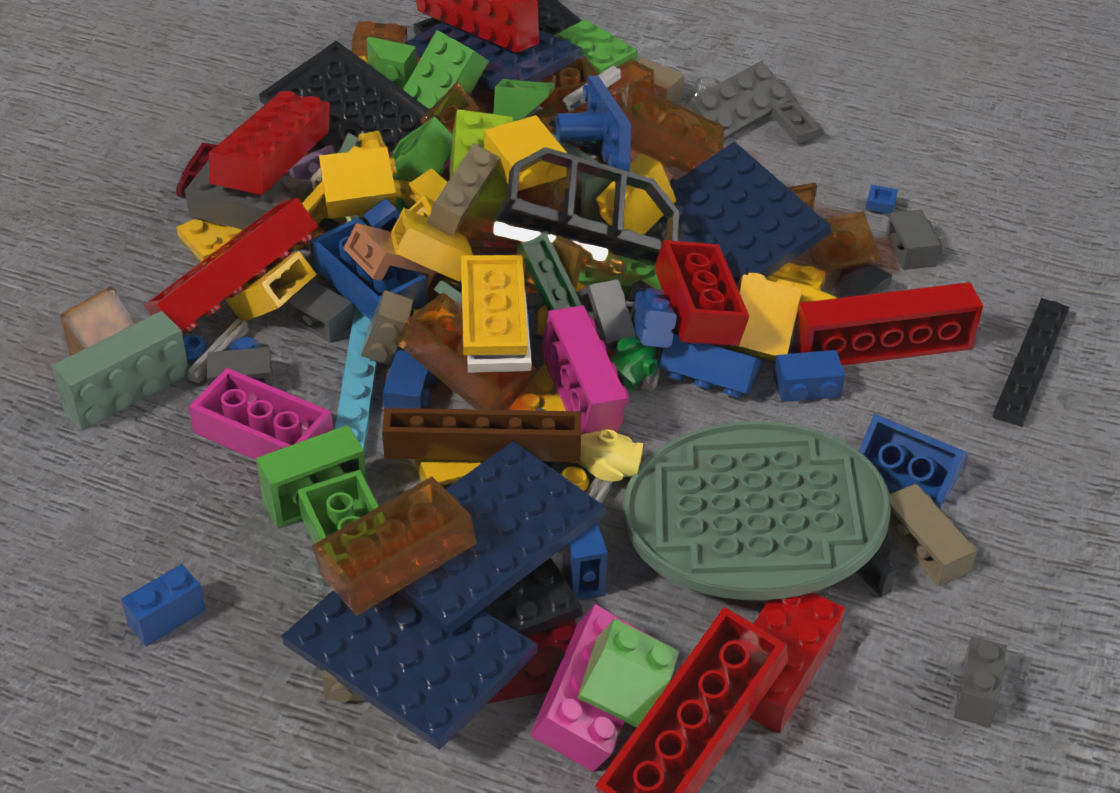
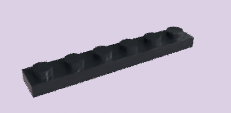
[993,298,1070,427]

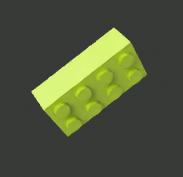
[450,109,513,226]

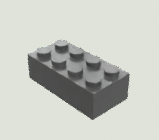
[185,161,313,230]

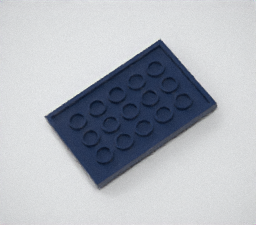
[405,22,583,90]
[659,141,832,286]
[358,441,606,635]
[281,563,538,750]

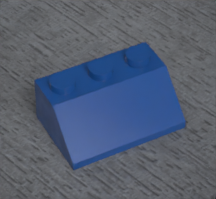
[658,334,765,398]
[859,414,969,509]

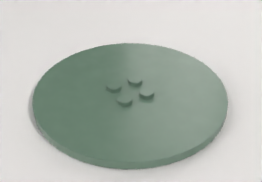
[623,421,891,600]

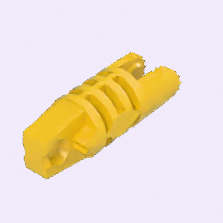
[358,131,385,150]

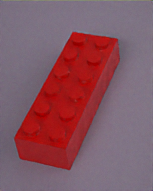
[416,0,539,53]
[209,91,330,195]
[143,197,318,335]
[792,282,983,366]
[595,607,788,793]

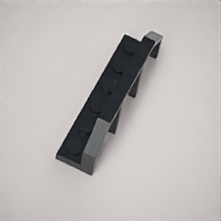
[496,147,679,265]

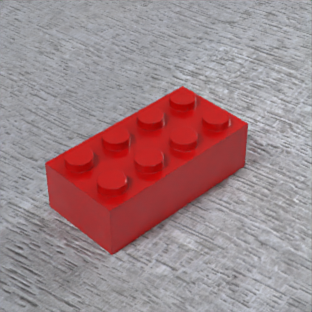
[654,240,750,346]
[749,592,846,733]

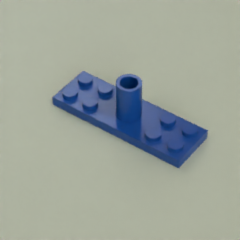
[556,75,631,172]

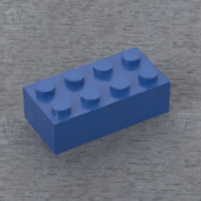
[310,217,428,320]

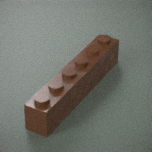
[382,408,581,462]

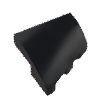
[833,261,892,298]

